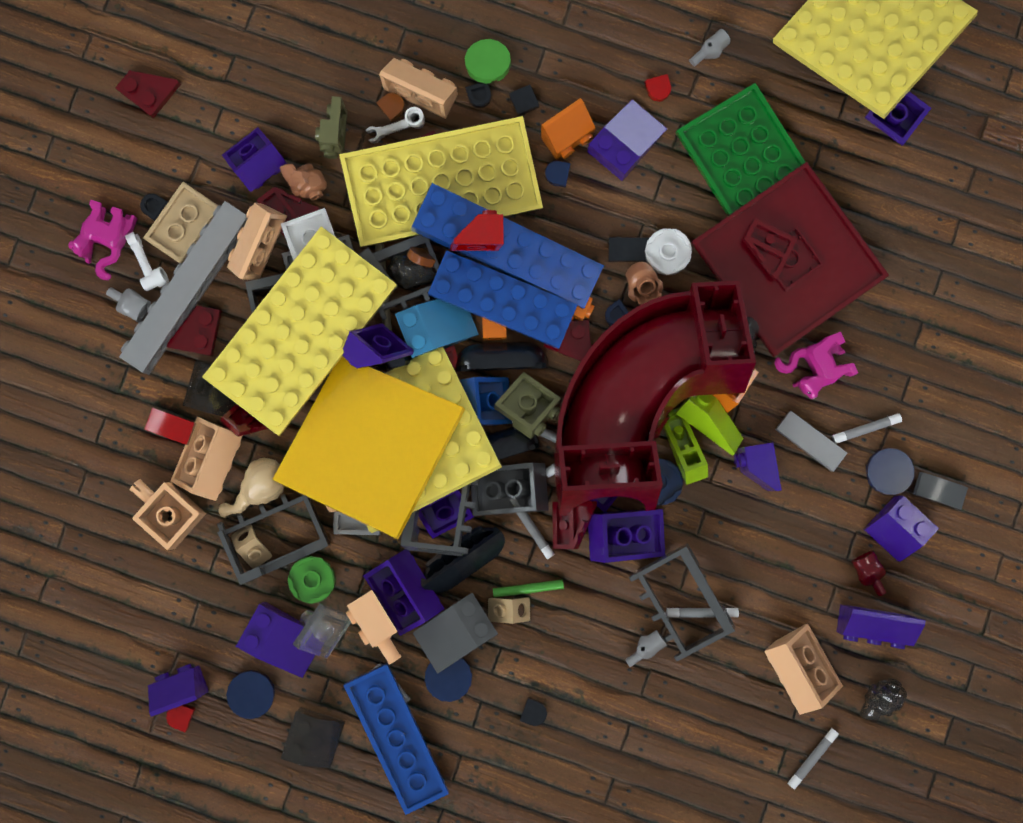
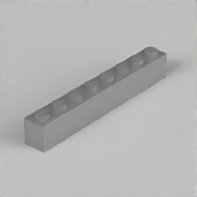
[119,201,248,375]

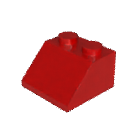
[450,210,504,251]

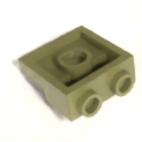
[315,96,348,159]
[494,372,561,439]

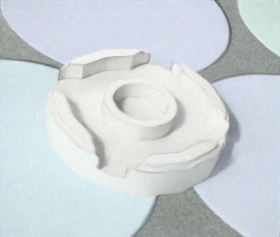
[645,228,692,275]

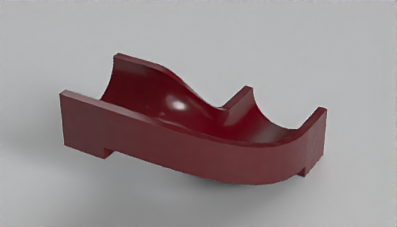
[554,280,756,516]

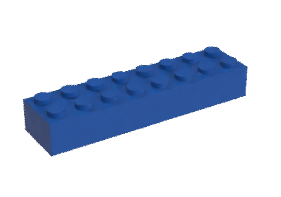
[411,183,604,309]

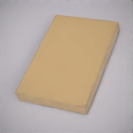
[143,182,219,263]

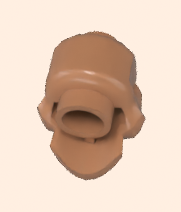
[279,164,327,201]
[625,262,663,306]

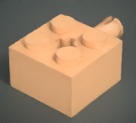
[130,479,207,550]
[345,590,402,665]

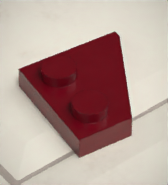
[257,186,320,239]
[166,306,222,357]
[544,320,591,362]

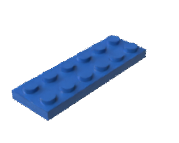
[428,250,578,349]
[343,662,449,815]

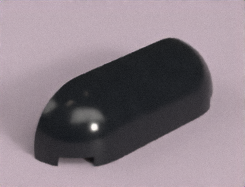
[455,341,548,372]
[487,427,541,460]
[421,526,505,594]

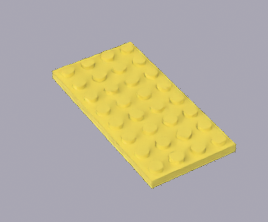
[339,116,543,248]
[202,226,397,436]

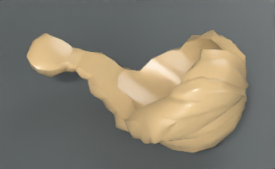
[218,458,284,518]

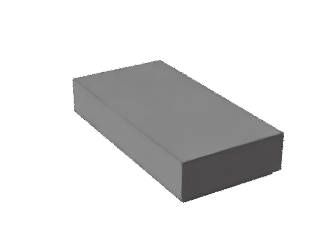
[333,511,381,535]

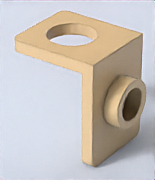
[231,524,272,569]
[488,597,530,624]

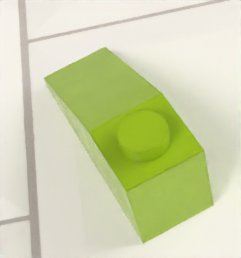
[676,395,744,456]
[663,408,708,485]

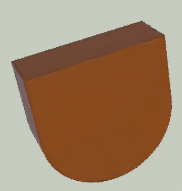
[376,93,405,122]
[407,247,436,268]

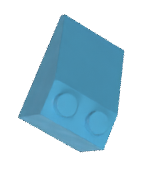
[395,299,479,359]

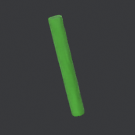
[493,579,564,598]

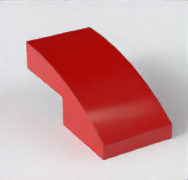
[144,407,196,445]

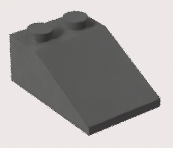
[471,462,549,516]
[413,593,498,674]

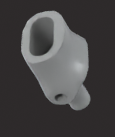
[689,29,730,67]
[106,287,151,323]
[625,630,668,667]

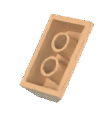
[379,58,458,119]
[227,202,287,280]
[170,416,242,501]
[764,624,843,715]

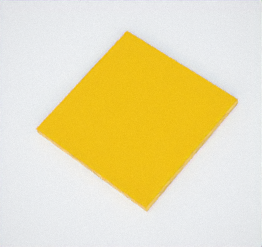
[272,356,465,540]

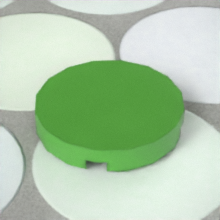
[465,39,511,84]
[288,556,336,604]

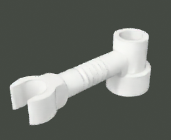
[366,107,425,144]
[125,232,169,291]

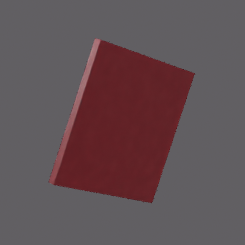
[691,162,890,357]

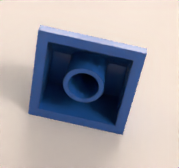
[460,377,512,426]

